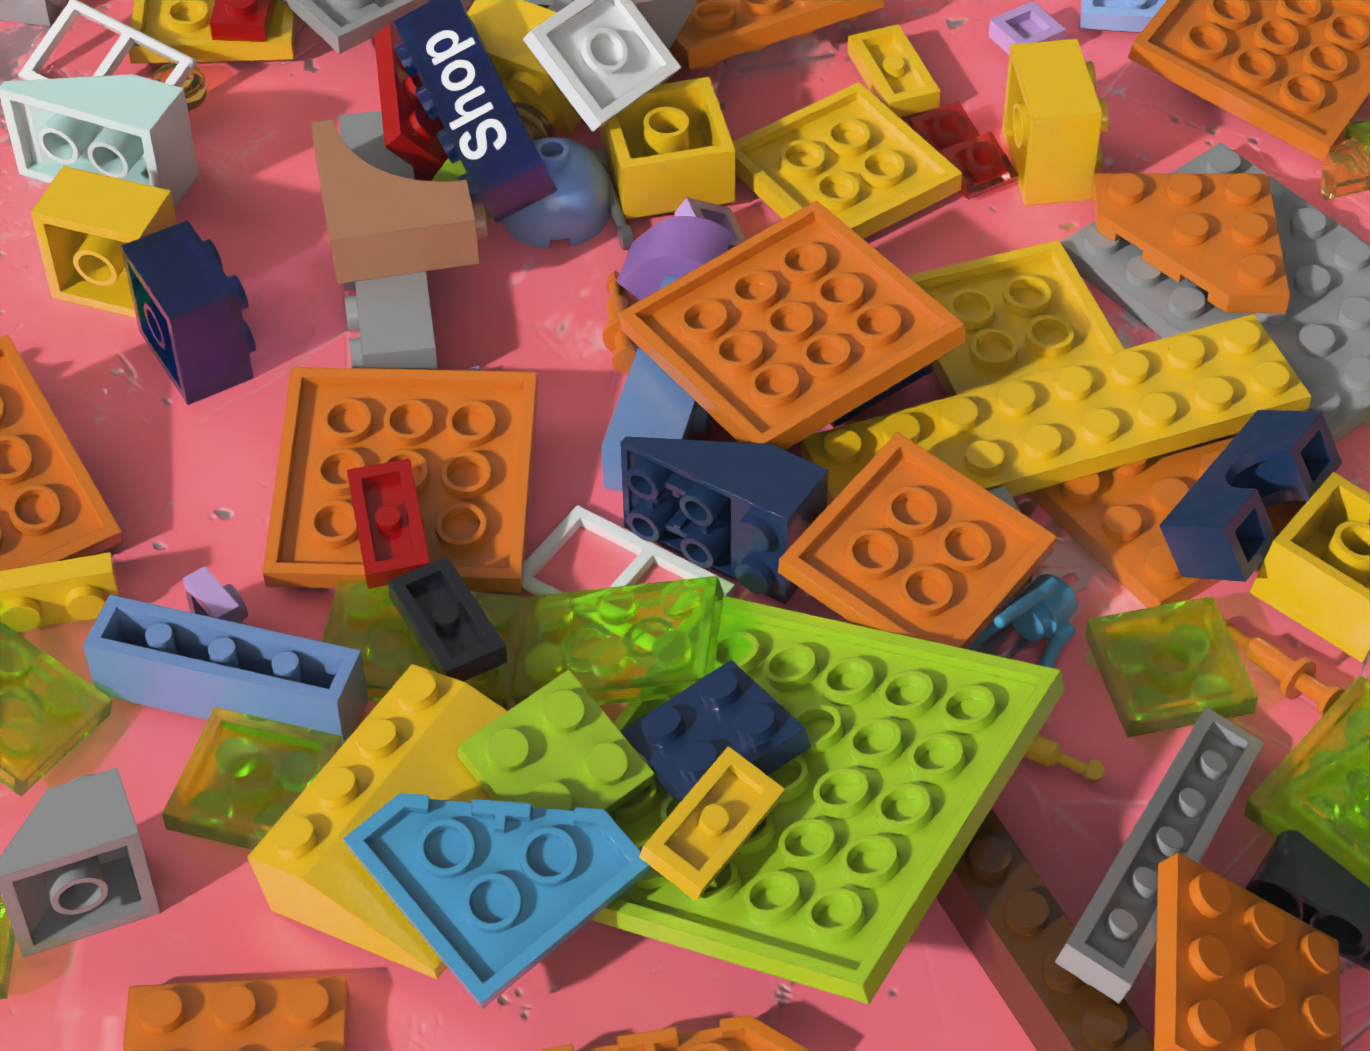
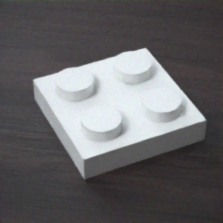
[523,0,681,132]

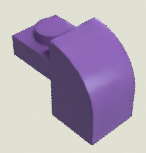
[617,216,733,300]

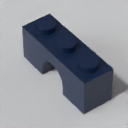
[1159,410,1342,582]

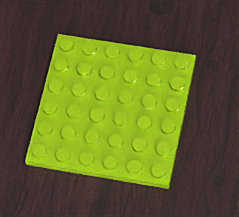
[591,593,1065,1004]

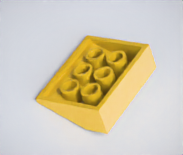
[248,664,507,980]

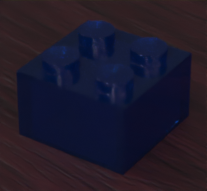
[121,220,256,405]

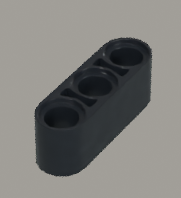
[1245,830,1370,970]

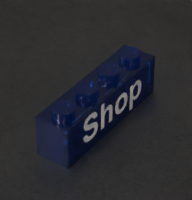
[393,0,558,223]

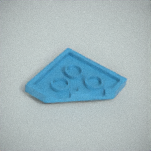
[343,793,651,1010]

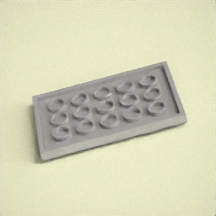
[1061,142,1370,443]

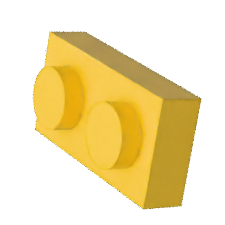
[847,24,940,117]
[0,552,121,634]
[639,746,785,901]

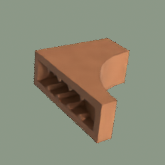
[310,119,488,284]

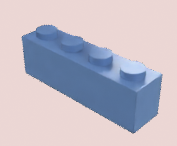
[601,275,713,492]
[83,594,368,750]

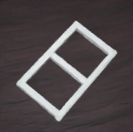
[18,0,197,87]
[523,505,735,660]

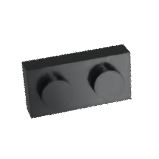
[387,556,508,682]

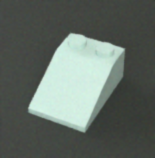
[0,74,200,207]

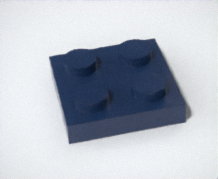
[620,660,811,804]

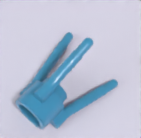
[968,574,1078,668]

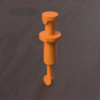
[602,270,638,373]
[1213,618,1345,717]

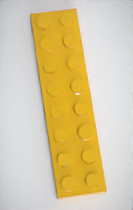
[801,314,1312,506]

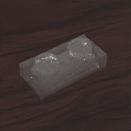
[720,27,835,85]

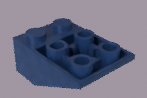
[620,436,828,605]

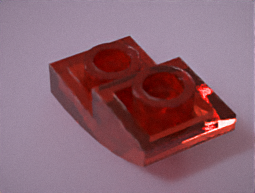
[909,100,1019,200]

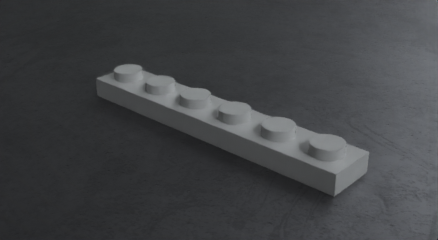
[1055,707,1265,1004]

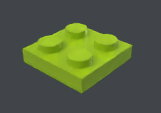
[457,669,655,815]

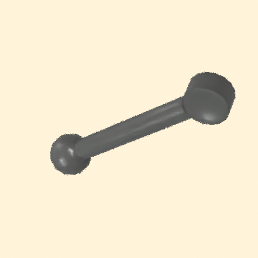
[592,148,634,250]

